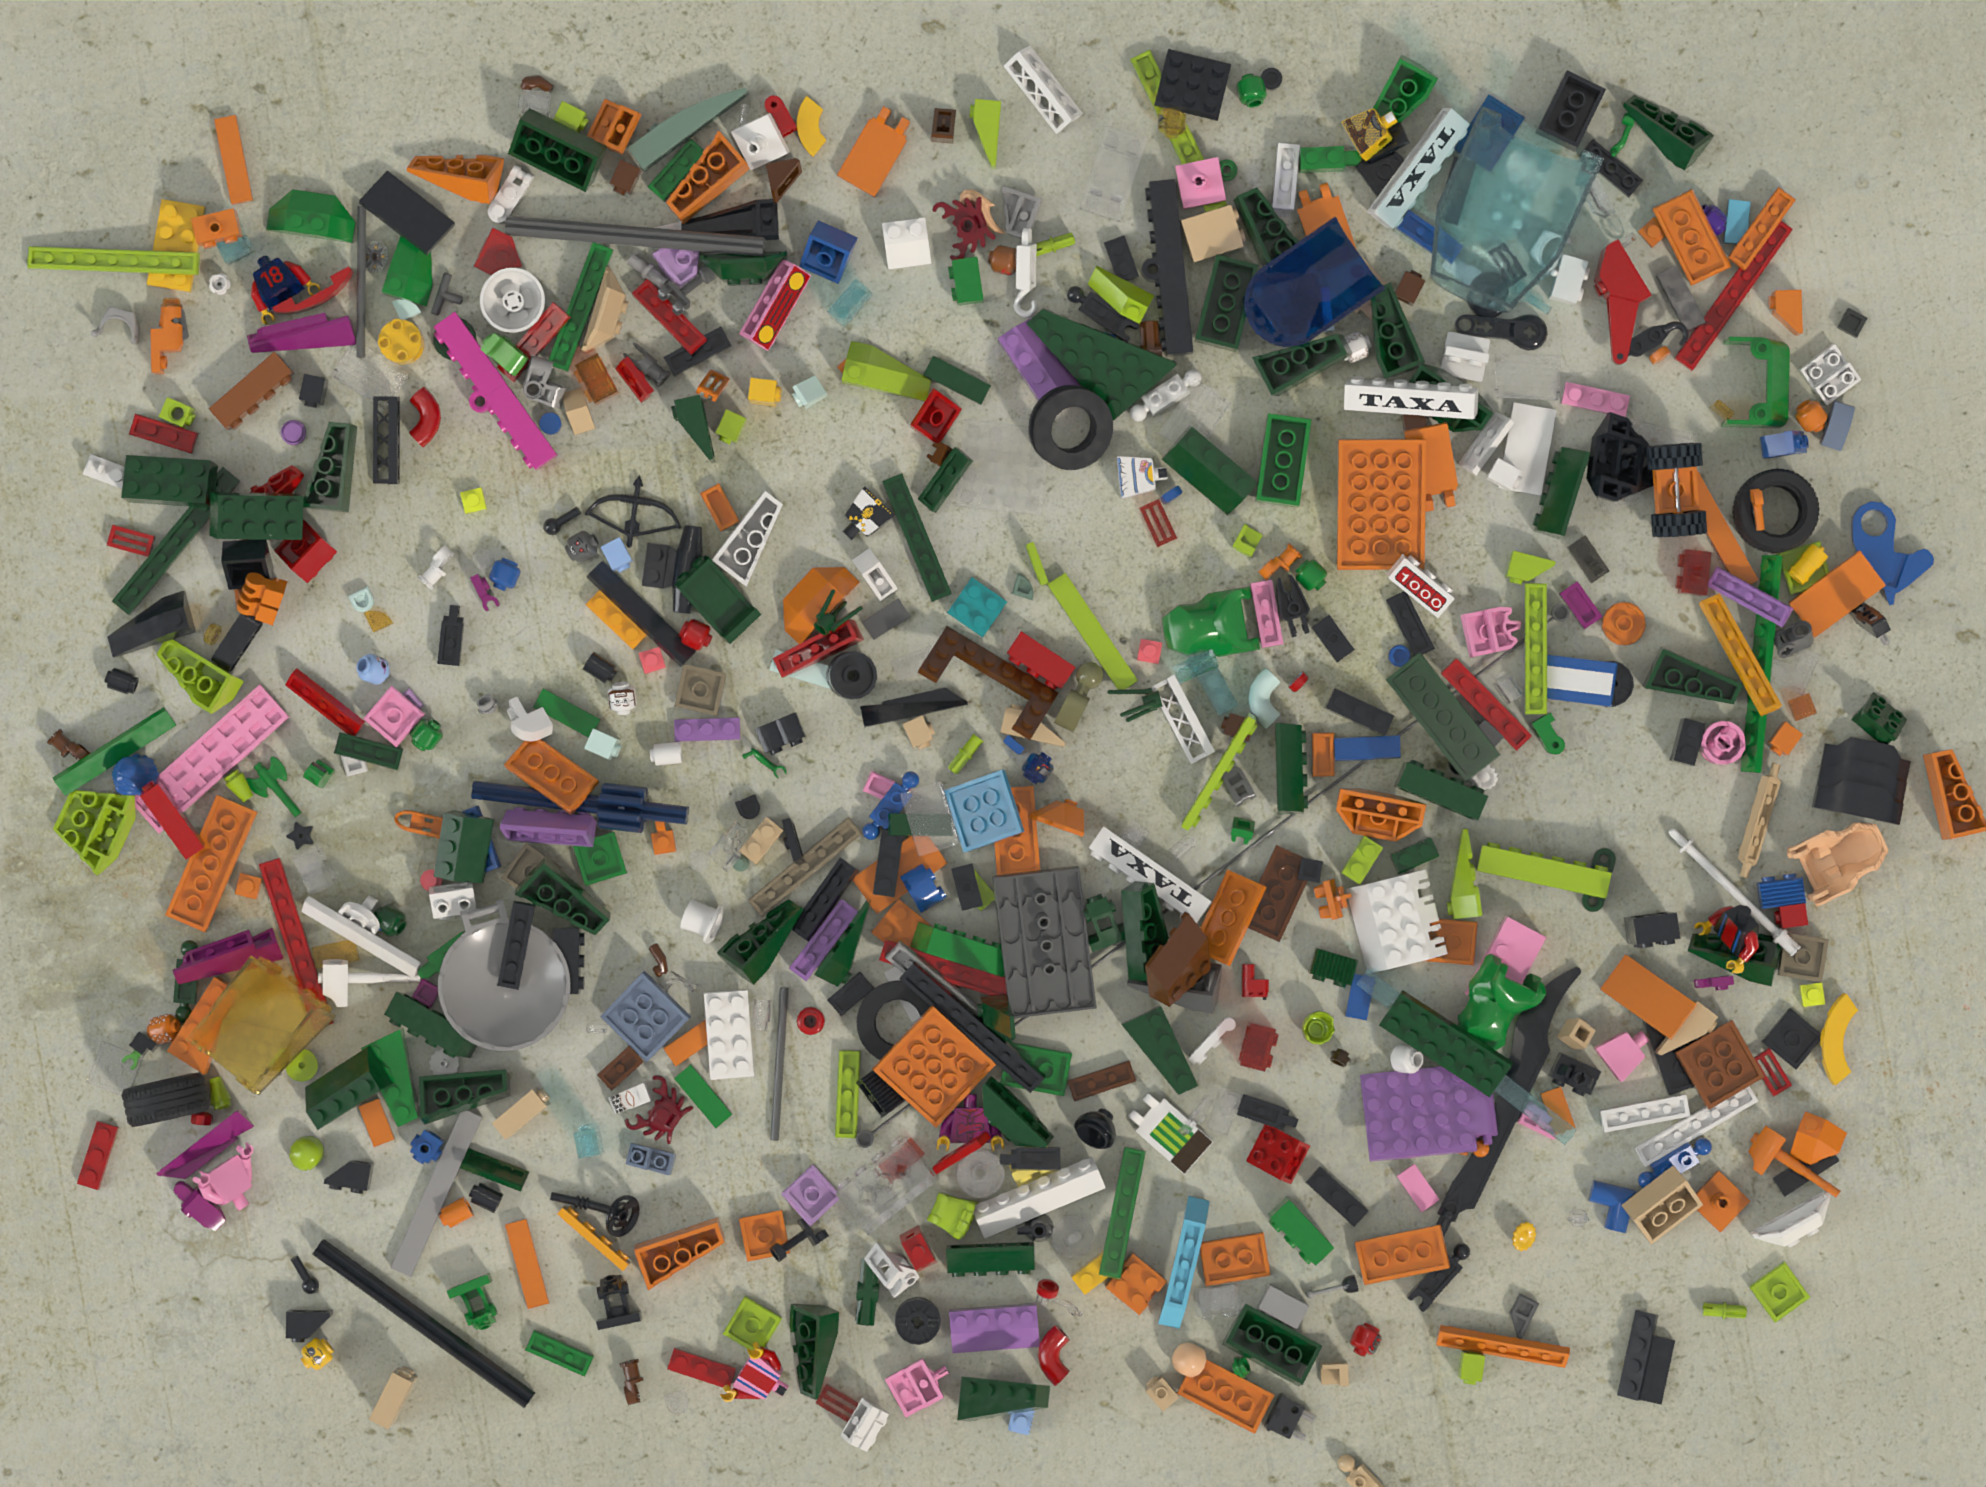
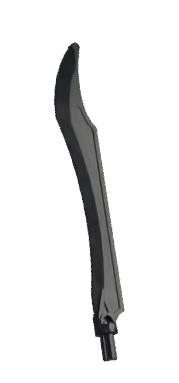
[1436,967,1581,1237]

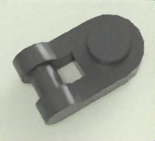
[1223,766,1257,807]

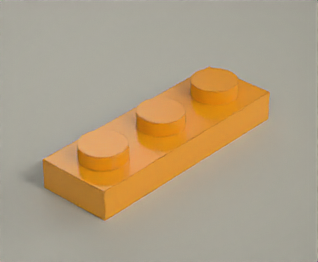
[585,590,647,650]

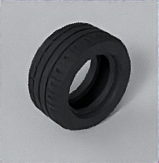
[1732,468,1820,553]
[121,1072,210,1127]

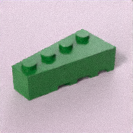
[910,922,1004,977]
[361,1028,421,1127]

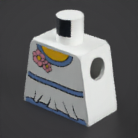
[1117,456,1167,499]

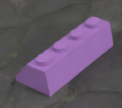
[998,317,1080,401]
[500,807,596,847]
[949,1303,1040,1353]

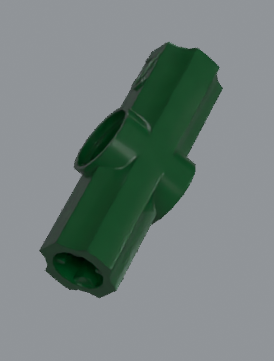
[855,1258,880,1326]

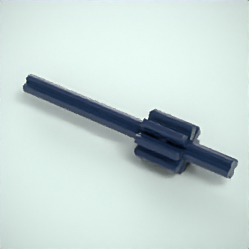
[471,781,689,833]

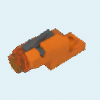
[150,298,189,375]

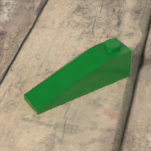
[1373,55,1438,126]
[382,235,433,307]

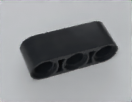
[211,614,263,672]

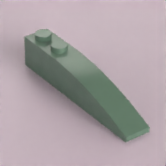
[628,88,749,172]

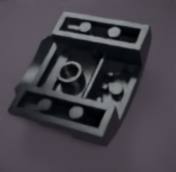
[1812,737,1911,825]

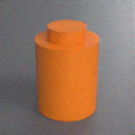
[439,1197,474,1228]

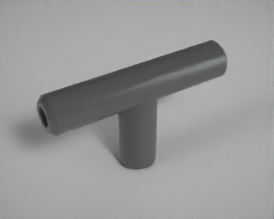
[431,272,463,316]

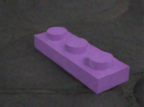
[674,718,741,742]

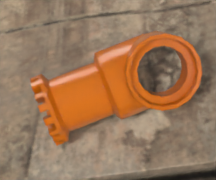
[1258,543,1303,581]

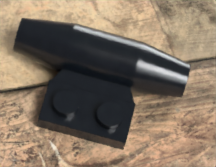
[642,525,703,614]

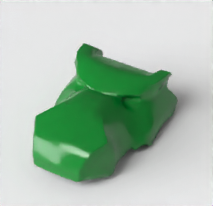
[1162,587,1260,657]
[1457,954,1546,1050]

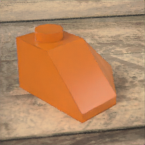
[1029,799,1084,837]
[1790,1111,1847,1165]

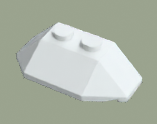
[1749,1190,1831,1247]

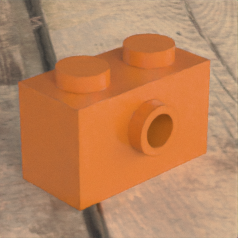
[191,208,243,249]

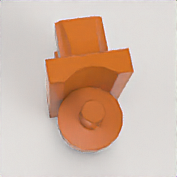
[1314,879,1352,920]

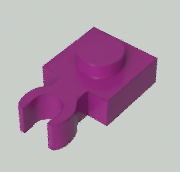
[1694,975,1734,991]

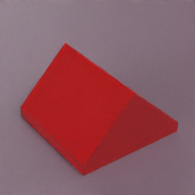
[910,388,962,443]

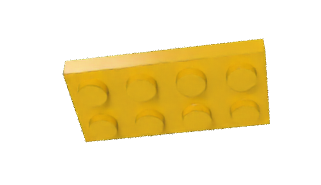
[147,199,206,293]

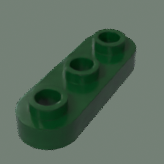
[1581,848,1616,912]

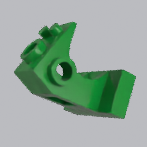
[447,1273,498,1330]

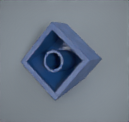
[799,220,858,284]

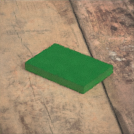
[1000,1042,1072,1096]

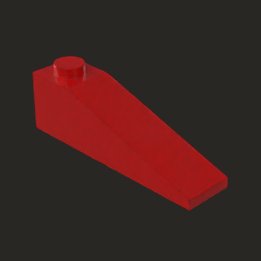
[773,619,864,678]

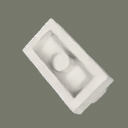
[83,454,125,489]

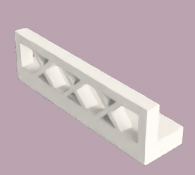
[1004,45,1083,134]
[1152,675,1215,764]

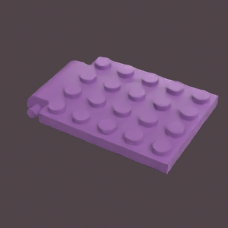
[1360,1066,1498,1162]

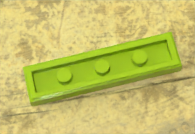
[835,1050,861,1138]

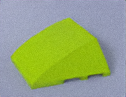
[53,790,136,876]

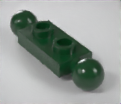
[173,940,198,1023]

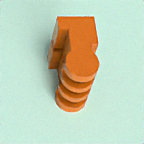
[236,573,288,626]

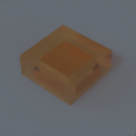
[1788,693,1817,721]

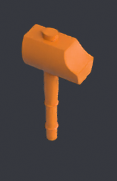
[1748,1125,1841,1198]

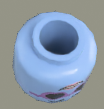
[356,654,390,685]

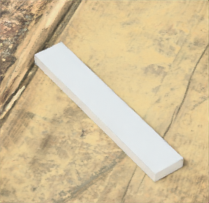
[301,896,421,978]
[1634,1086,1758,1167]

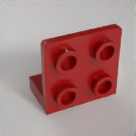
[1246,1124,1310,1184]

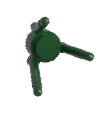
[814,589,863,636]
[1107,687,1163,722]

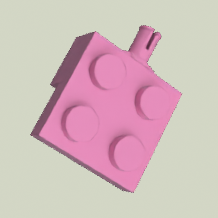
[885,1357,949,1418]

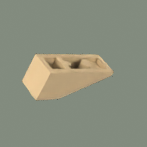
[1000,704,1065,747]
[1655,1000,1718,1055]

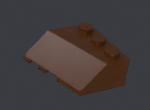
[1145,912,1211,1007]

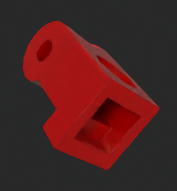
[764,95,797,138]

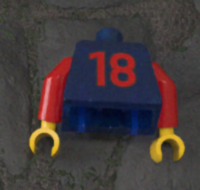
[251,255,320,325]

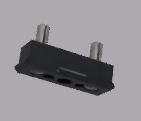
[1850,602,1891,646]

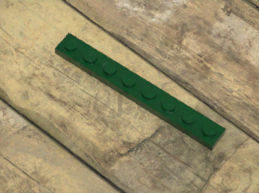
[112,467,241,615]

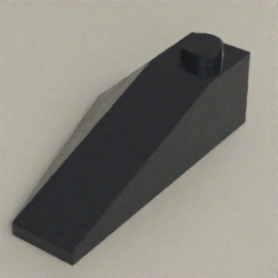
[107,591,196,658]

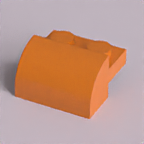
[587,99,642,155]

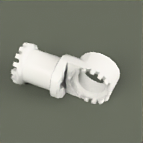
[418,545,454,590]

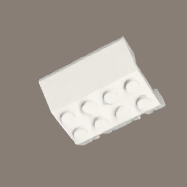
[1346,869,1448,973]

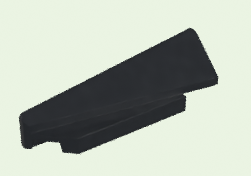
[860,688,968,728]

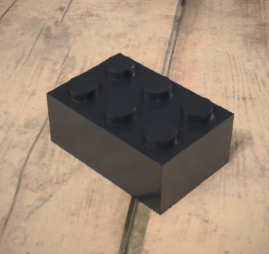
[1535,70,1606,152]
[1624,911,1681,948]

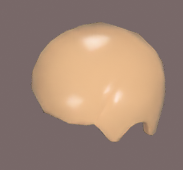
[1172,1342,1206,1377]

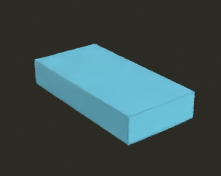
[1723,199,1751,245]

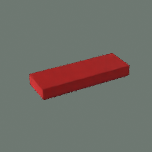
[129,414,199,454]
[932,1131,991,1175]

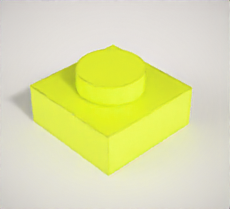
[460,487,487,514]
[1799,982,1825,1007]

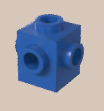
[410,1128,445,1164]

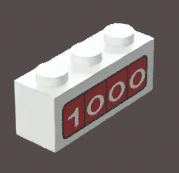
[1386,554,1455,618]

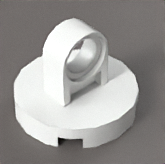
[338,895,380,935]

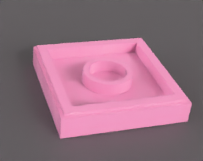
[363,686,425,747]

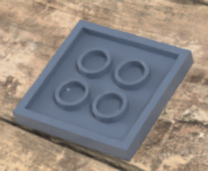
[600,971,691,1062]

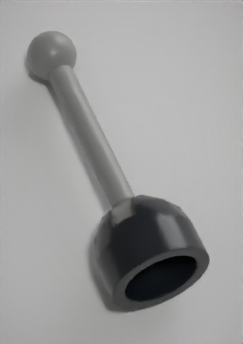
[1306,1274,1359,1299]

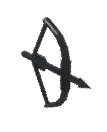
[585,475,681,548]

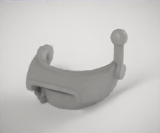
[91,306,140,344]

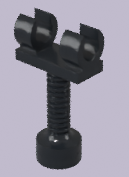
[769,1218,829,1262]

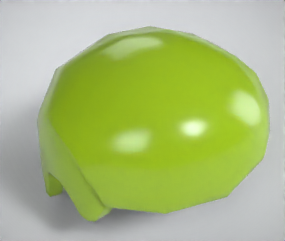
[1302,1011,1335,1045]
[289,1136,324,1171]

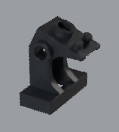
[596,1275,642,1330]

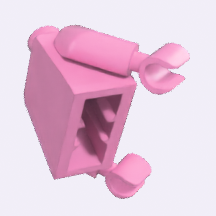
[193,1142,253,1211]

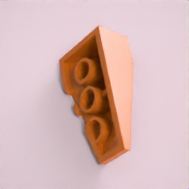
[407,155,504,204]

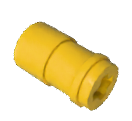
[1788,544,1828,585]

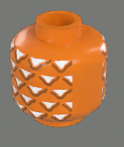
[147,1014,181,1044]

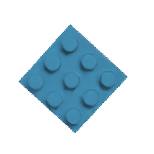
[944,770,1025,853]

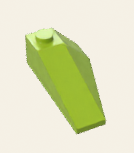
[841,341,931,401]

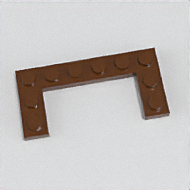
[917,626,1059,740]

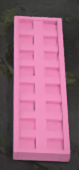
[135,684,290,834]

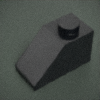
[286,1310,333,1342]

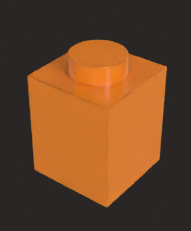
[1767,721,1803,756]

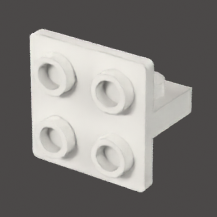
[1440,332,1490,382]

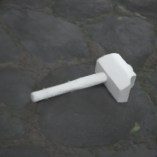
[318,959,420,1007]

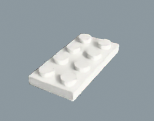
[704,989,754,1080]

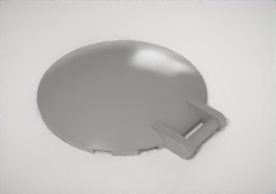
[438,900,571,1051]

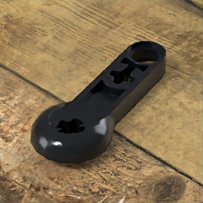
[1454,314,1548,351]

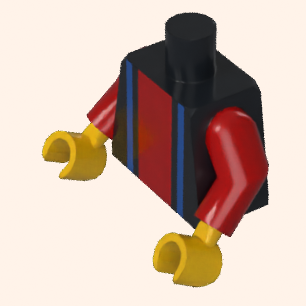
[1694,905,1759,974]

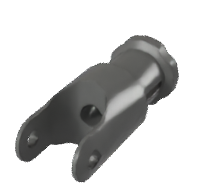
[623,342,671,387]

